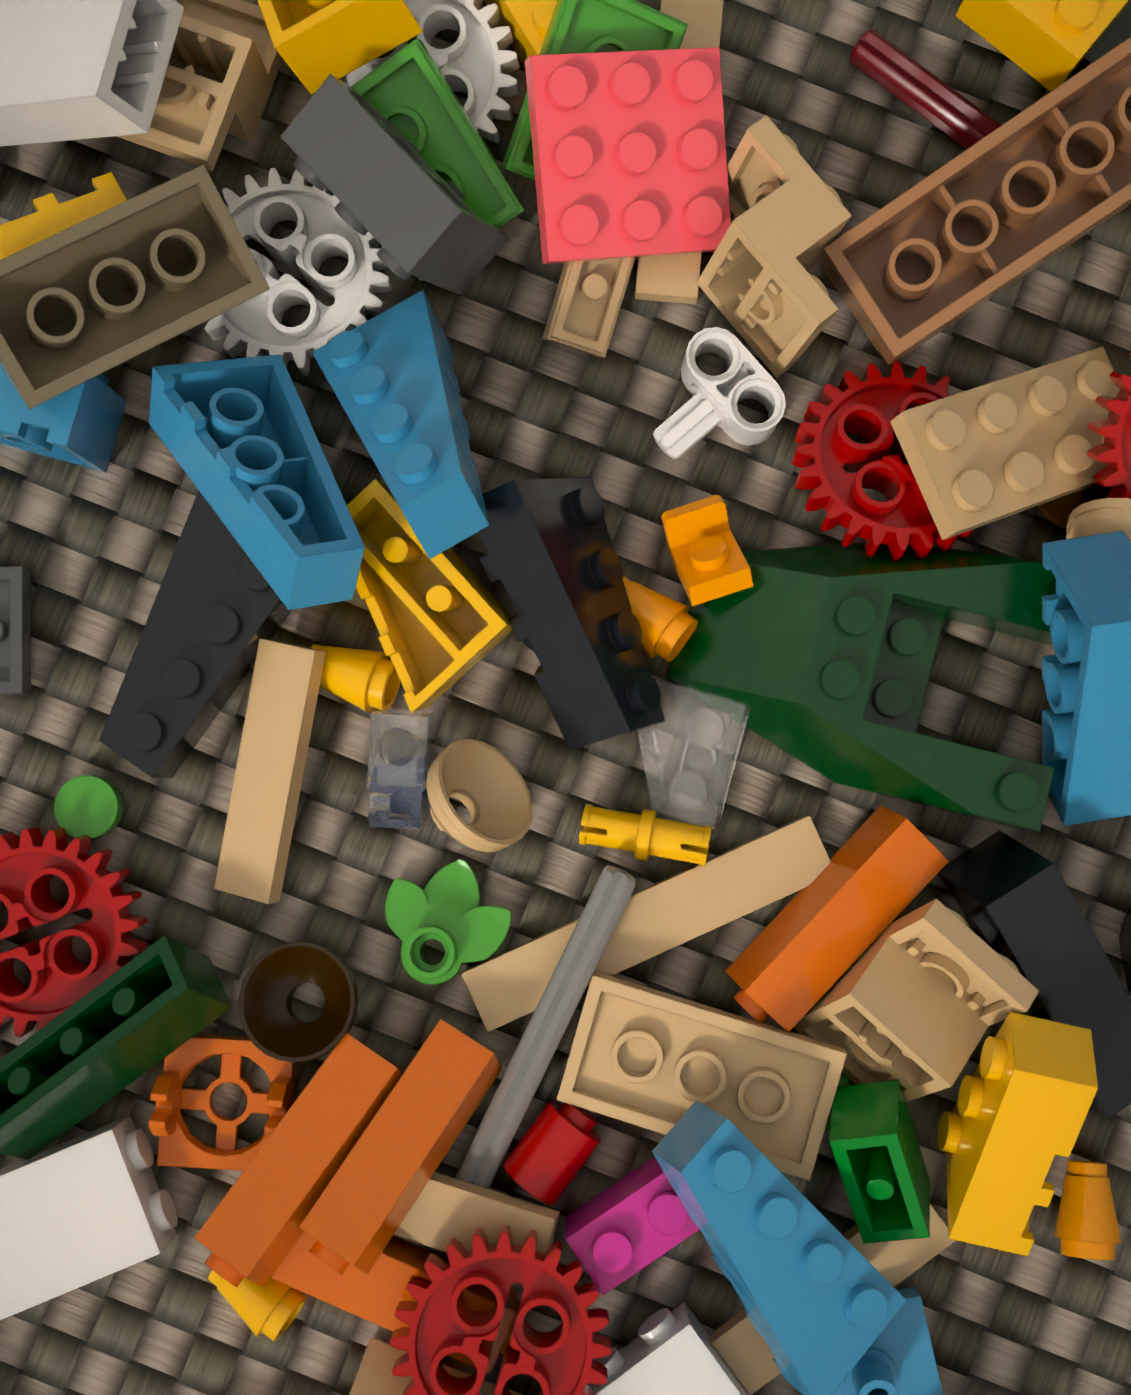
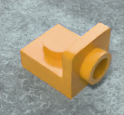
[661,495,753,606]

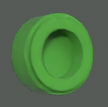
[54,775,124,839]

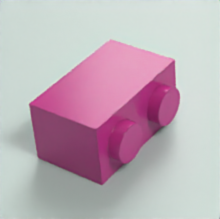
[566,1157,700,1295]

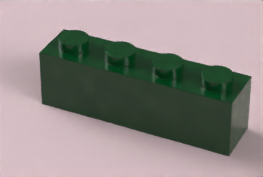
[0,935,232,1160]

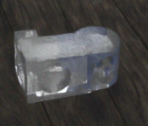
[367,708,435,830]

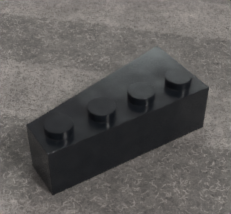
[479,477,665,750]
[99,490,292,778]
[938,830,1131,1118]

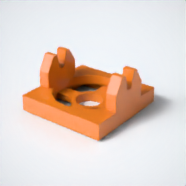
[148,1034,296,1171]

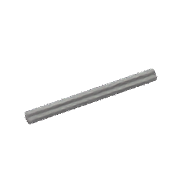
[454,865,635,1189]

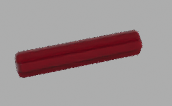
[849,30,1002,149]

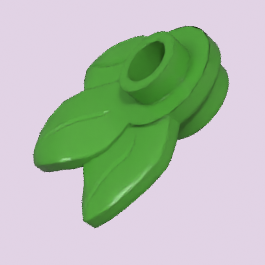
[385,860,512,984]

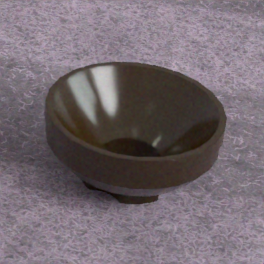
[238,941,359,1063]

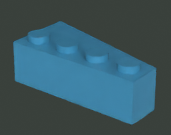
[312,290,489,559]
[149,354,365,610]
[0,367,126,473]
[1042,530,1131,826]
[652,1101,907,1395]

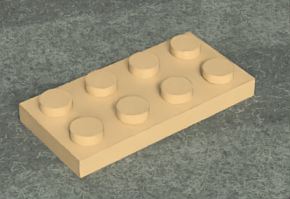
[890,346,1120,540]
[556,971,847,1181]

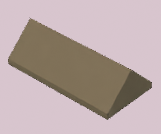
[0,164,270,410]

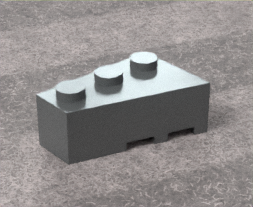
[280,74,510,295]

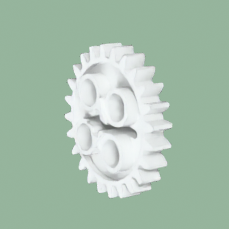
[340,0,520,143]
[204,168,392,376]

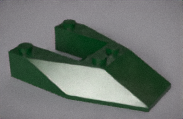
[667,542,1056,832]

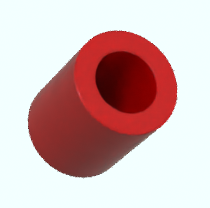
[503,1100,601,1205]

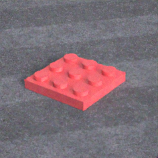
[525,47,731,264]

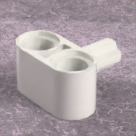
[653,327,786,459]

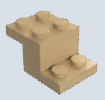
[116,0,283,171]
[697,115,852,378]
[793,899,1039,1102]

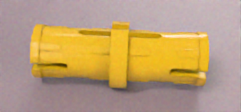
[579,804,712,867]

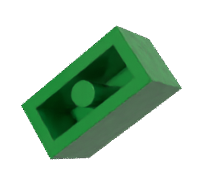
[829,1079,930,1244]

